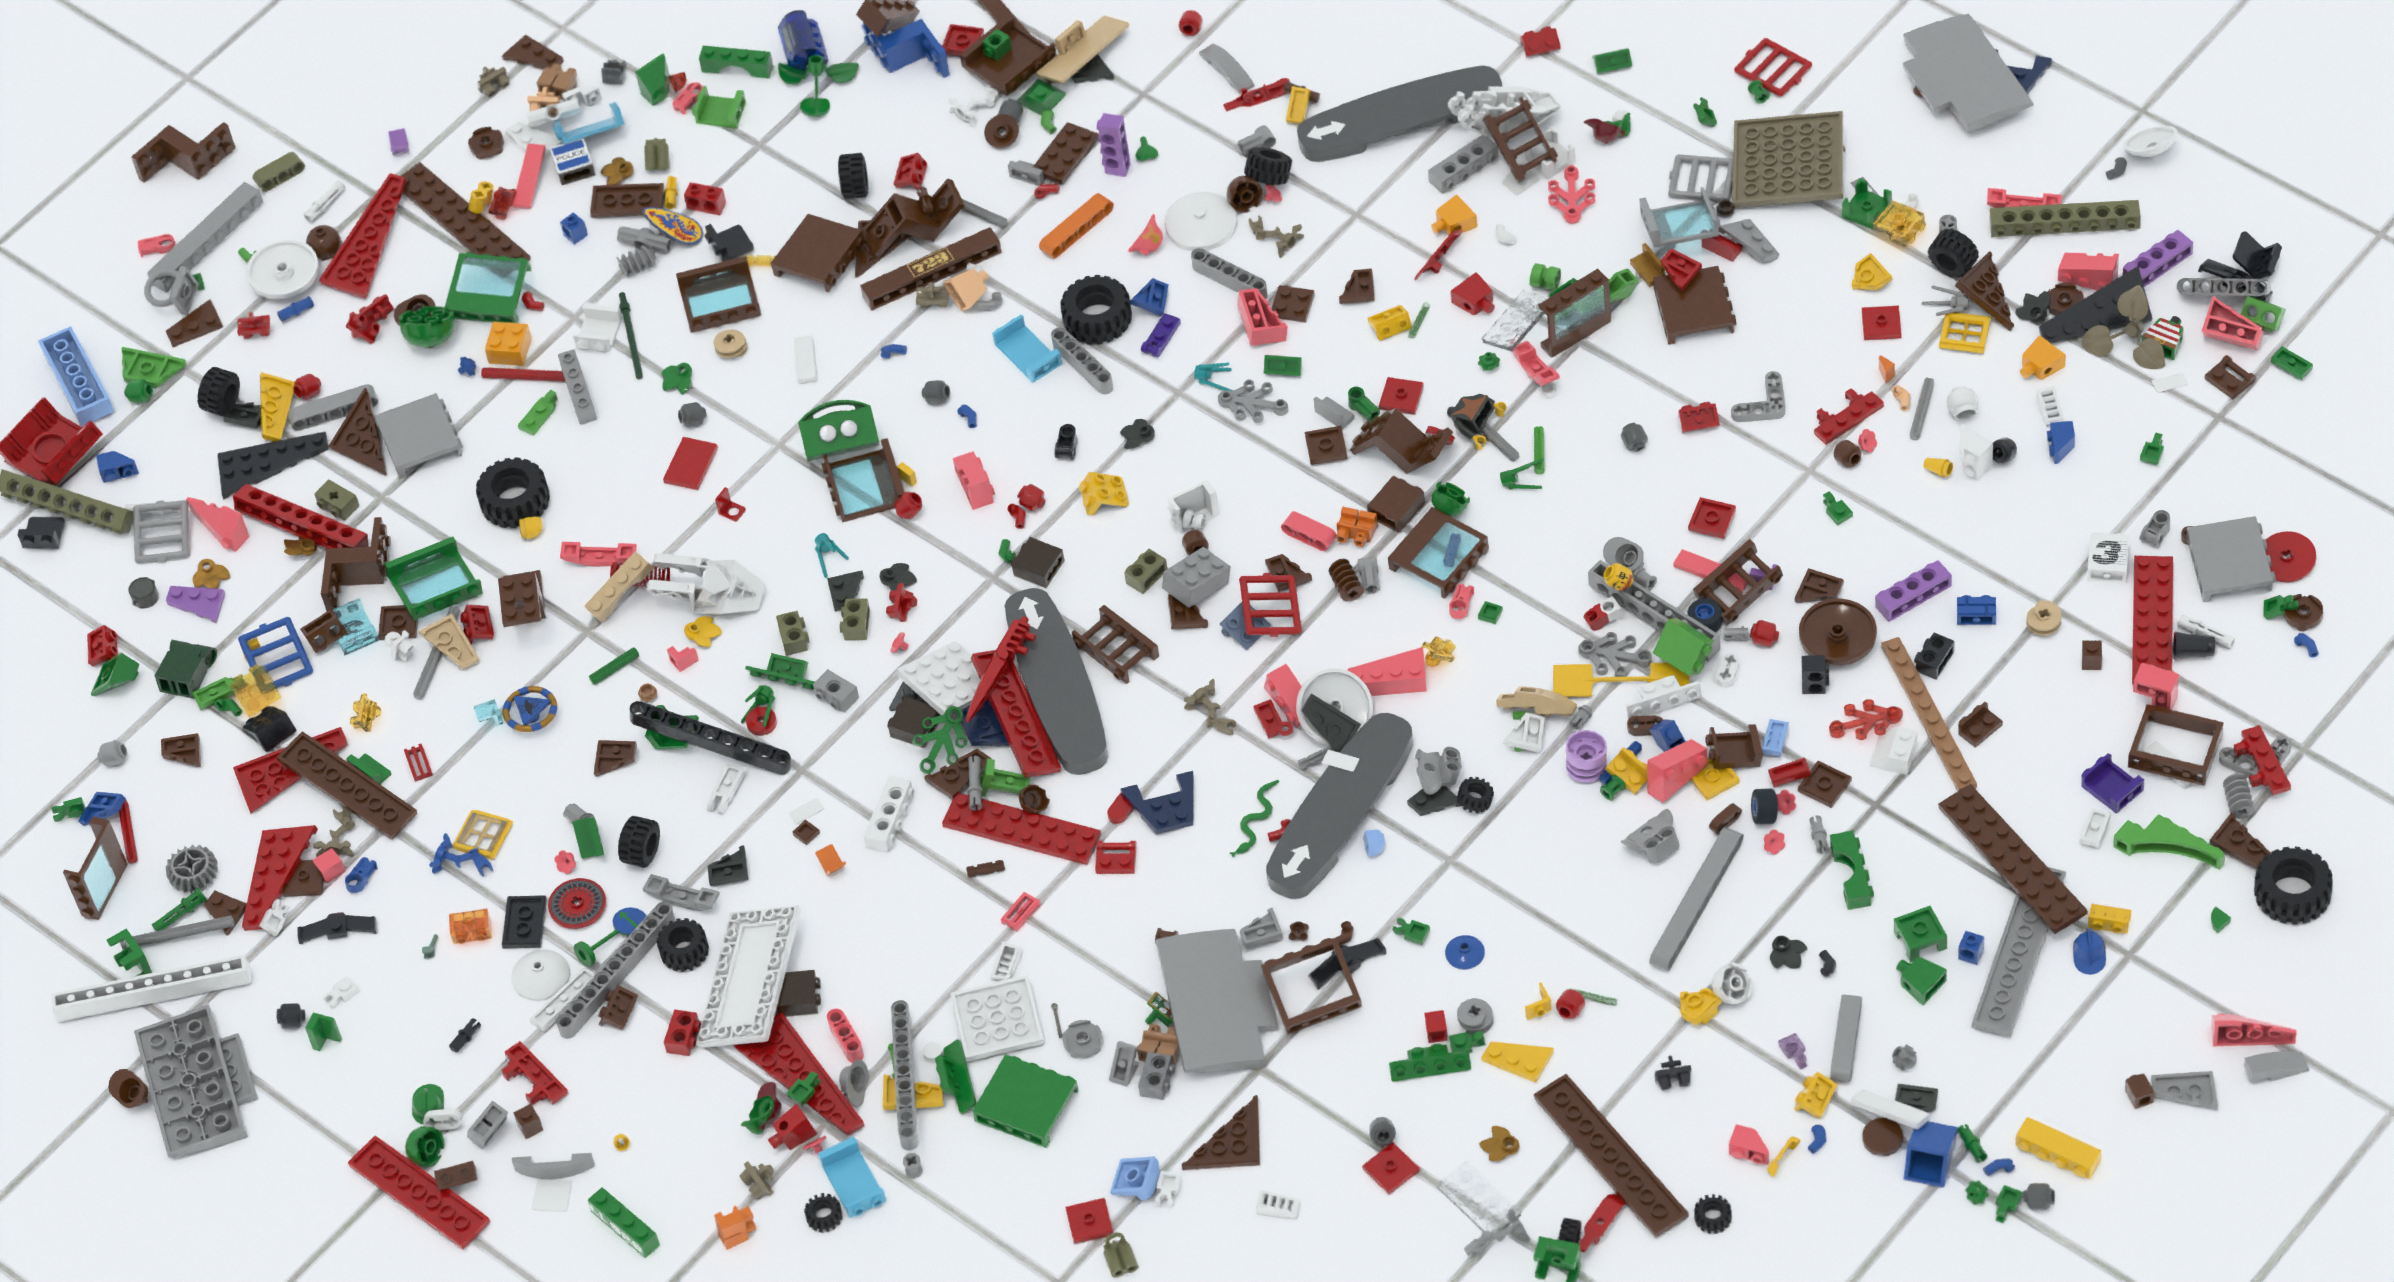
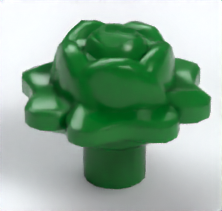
[1478,352,1500,371]
[1965,1180,1989,1205]

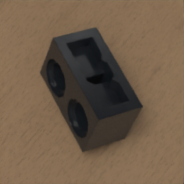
[1914,632,1955,680]
[1801,655,1829,694]

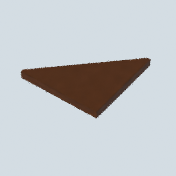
[855,220,911,278]
[1955,251,2014,331]
[328,388,387,476]
[1181,1095,1260,1170]

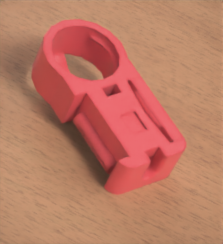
[672,82,703,115]
[137,234,176,257]
[1449,584,1474,619]

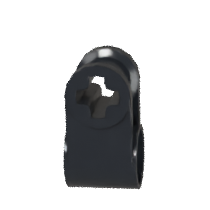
[1054,424,1078,460]

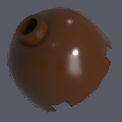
[1226,175,1264,213]
[306,225,343,261]

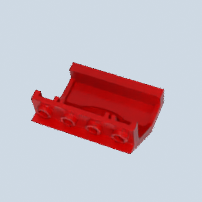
[0,397,103,485]

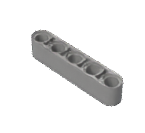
[1191,248,1268,299]
[2176,278,2271,296]
[1051,327,1114,395]
[288,384,378,431]
[1830,994,1862,1082]

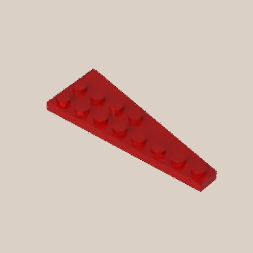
[319,173,406,299]
[733,1012,865,1136]

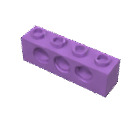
[1096,113,1131,177]
[2122,229,2194,287]
[1875,560,1952,622]

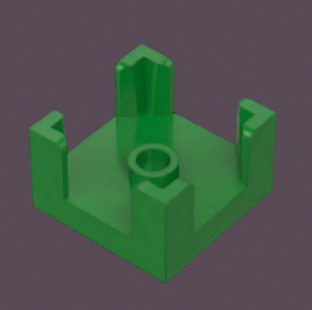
[1842,178,1892,230]
[1893,905,1947,963]
[106,928,152,977]
[1533,1236,1581,1282]

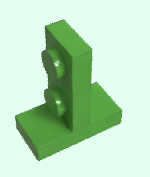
[981,758,1030,797]

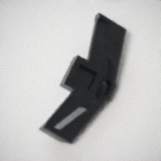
[2198,258,2273,302]
[297,912,377,945]
[1308,938,1386,990]

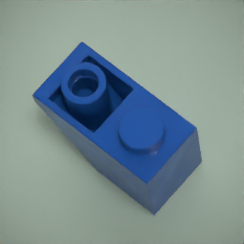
[2046,421,2075,464]
[96,451,139,483]
[1649,719,1686,752]

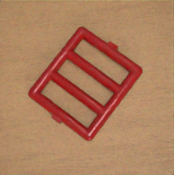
[1734,37,1813,97]
[1239,573,1302,637]

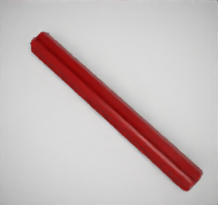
[481,367,565,382]

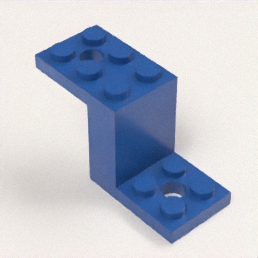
[861,19,950,78]

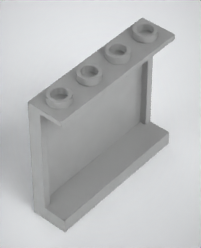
[374,393,463,479]
[2186,516,2276,602]

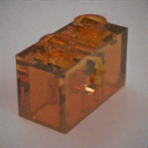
[449,908,492,944]

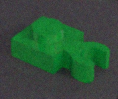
[1393,918,1431,945]

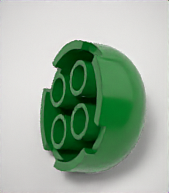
[399,306,455,348]

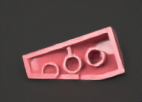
[186,497,250,552]
[2211,1013,2297,1047]

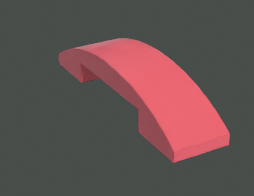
[1987,188,2062,208]
[1511,340,1560,385]
[560,541,637,567]

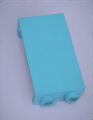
[553,102,625,144]
[992,314,1062,383]
[818,1136,886,1218]

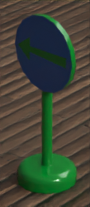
[573,907,646,967]

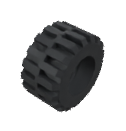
[1244,147,1293,185]
[838,152,869,199]
[1927,229,1979,278]
[197,367,240,416]
[618,815,660,868]
[656,918,709,972]

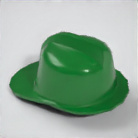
[412,1084,444,1125]

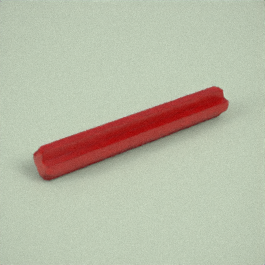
[119,799,138,864]

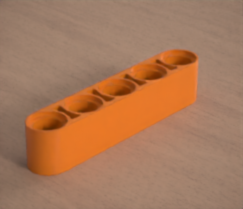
[1039,193,1114,259]

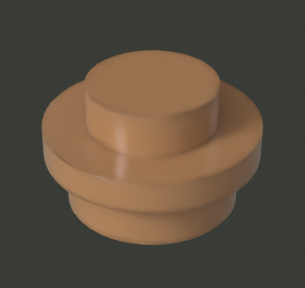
[638,683,657,702]

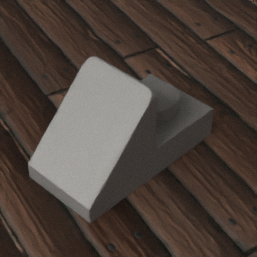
[1109,1041,1139,1086]

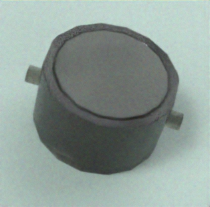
[128,577,159,609]

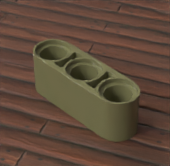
[252,151,305,192]

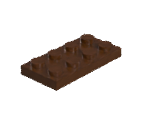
[1032,122,1098,185]
[590,183,665,217]

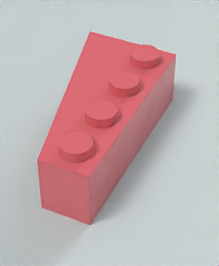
[1347,647,1427,696]

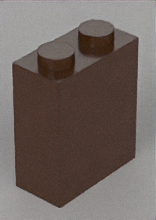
[1367,476,1425,533]

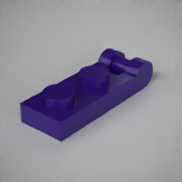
[1140,313,1181,358]

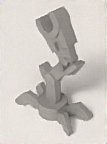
[1464,1208,1530,1257]

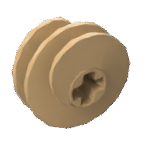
[713,329,748,358]
[2026,600,2062,636]

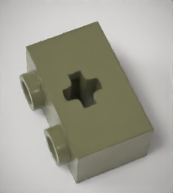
[314,479,360,521]

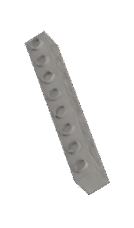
[1588,560,1721,662]

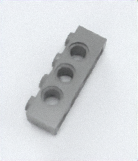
[1428,135,1499,194]
[557,349,597,425]

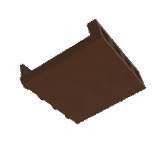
[960,14,1056,96]
[770,213,866,292]
[1653,266,1737,345]

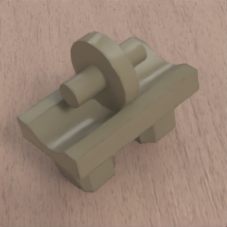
[477,66,510,97]
[916,282,950,308]
[739,1160,774,1199]

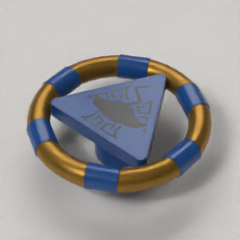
[502,686,558,732]

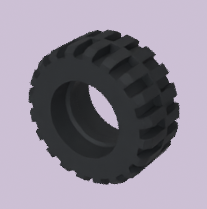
[1060,275,1132,345]
[476,457,550,529]
[2254,846,2333,925]

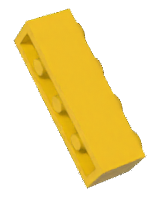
[2015,1116,2102,1180]

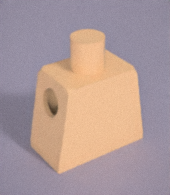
[943,268,988,312]

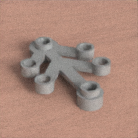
[1217,379,1289,423]
[1578,632,1652,677]

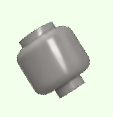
[97,740,128,767]

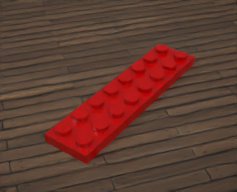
[2132,555,2173,685]
[971,650,1061,778]
[942,793,1101,865]
[347,1135,491,1250]

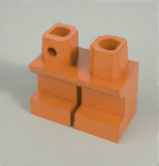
[1336,506,1378,547]
[714,1205,756,1250]

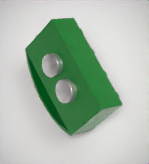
[798,400,880,462]

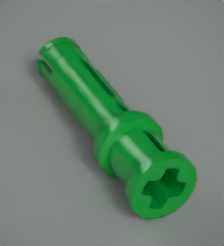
[151,888,207,931]

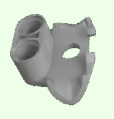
[1415,746,1462,795]
[1620,809,1680,864]

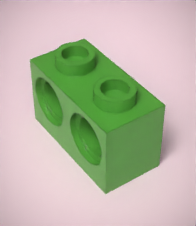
[2240,296,2286,332]

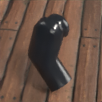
[1819,949,1837,977]

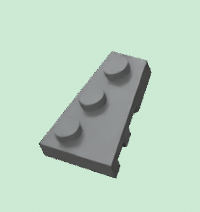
[1718,218,1780,263]
[2151,1071,2218,1110]

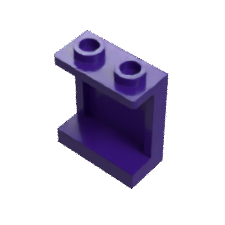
[2081,753,2144,814]

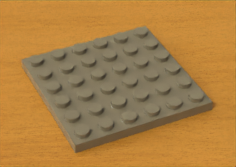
[1732,111,1844,208]

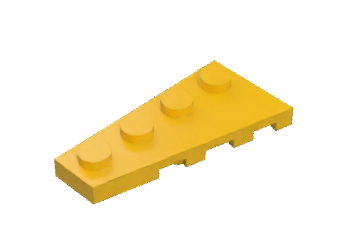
[259,372,294,442]

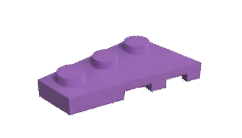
[166,586,225,623]

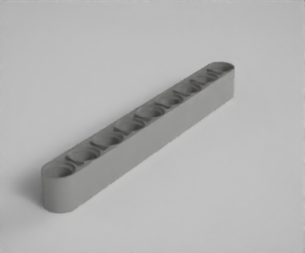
[1649,827,1744,971]
[556,901,675,1039]
[891,1000,919,1151]

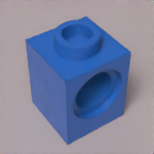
[560,212,588,245]
[1958,930,1985,965]

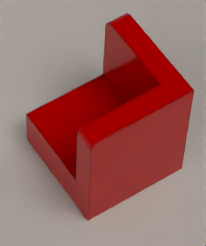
[1424,1010,1448,1043]

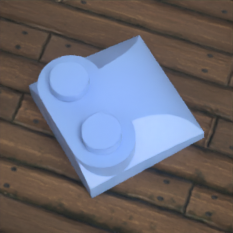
[1110,1156,1160,1200]

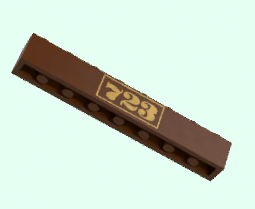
[860,227,1002,311]

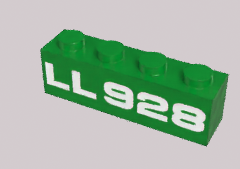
[587,1187,660,1259]

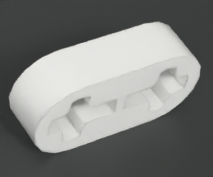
[1717,653,1740,688]
[423,1109,462,1130]

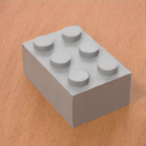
[1162,547,1231,608]

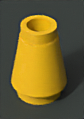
[1923,457,1953,477]

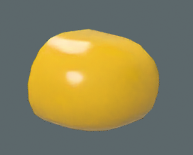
[519,517,543,540]

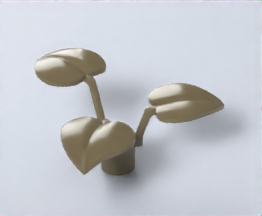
[2081,285,2165,370]

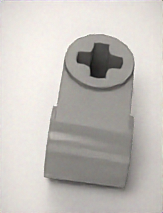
[2139,510,2170,548]

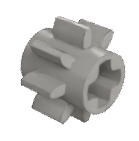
[1892,1044,1917,1071]

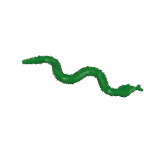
[1229,779,1280,857]

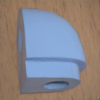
[1363,829,1385,857]

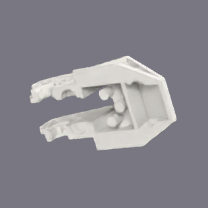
[1448,86,1561,138]
[646,553,765,619]

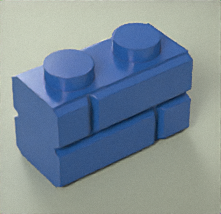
[1957,595,1996,625]

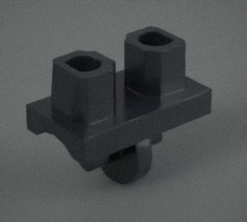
[1654,1055,1692,1090]

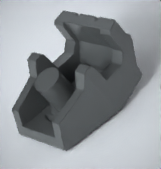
[601,60,626,84]

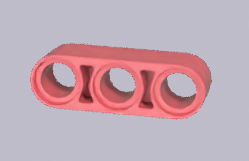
[1281,511,1337,551]
[826,1008,864,1063]

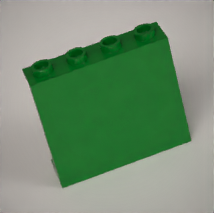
[972,1054,1079,1148]

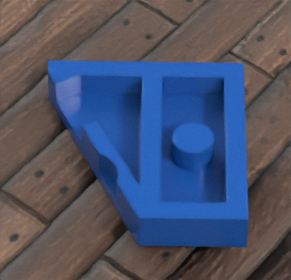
[78,791,126,826]

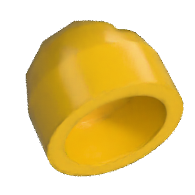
[613,1133,630,1151]

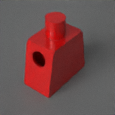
[1450,272,1495,315]
[768,1103,817,1150]

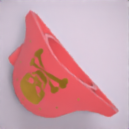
[1127,214,1163,256]

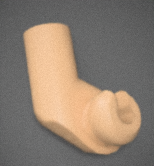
[1892,385,1910,411]

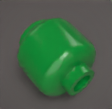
[124,379,153,404]

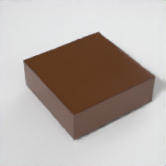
[792,819,820,846]

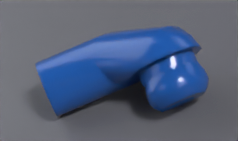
[1983,1158,2015,1176]

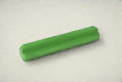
[1534,426,1545,474]

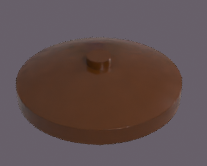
[1799,598,1877,665]

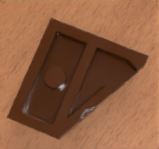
[1339,268,1375,304]
[161,733,201,767]

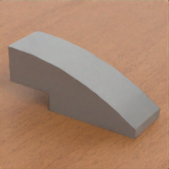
[2244,1051,2309,1083]

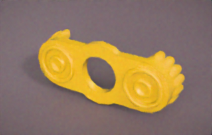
[1767,1136,1801,1177]

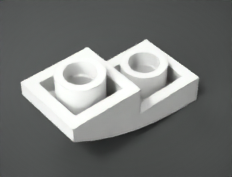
[562,85,602,107]

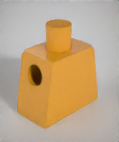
[1431,194,1478,235]
[2020,335,2066,380]

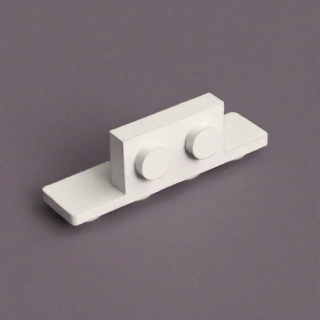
[1626,675,1702,719]

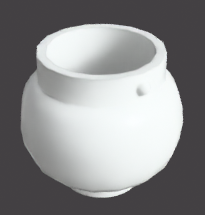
[1946,385,1979,420]

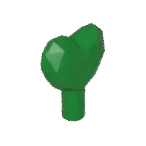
[1135,136,1159,161]

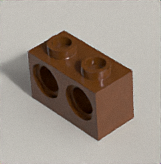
[300,609,348,653]

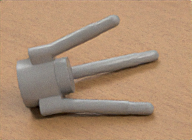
[1921,285,1968,316]

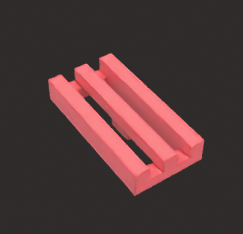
[1000,892,1040,932]

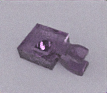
[1778,1032,1808,1070]

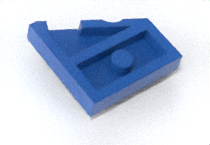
[1130,278,1169,316]

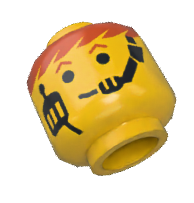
[1604,563,1633,591]

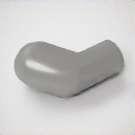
[978,292,1003,311]

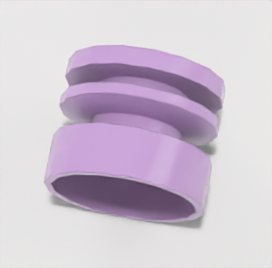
[1566,730,1607,783]

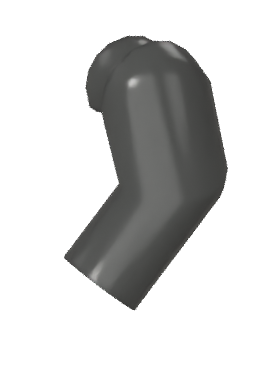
[2105,157,2127,180]

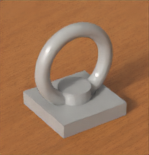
[144,266,199,315]

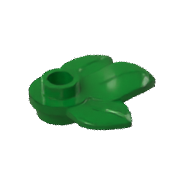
[661,362,692,395]

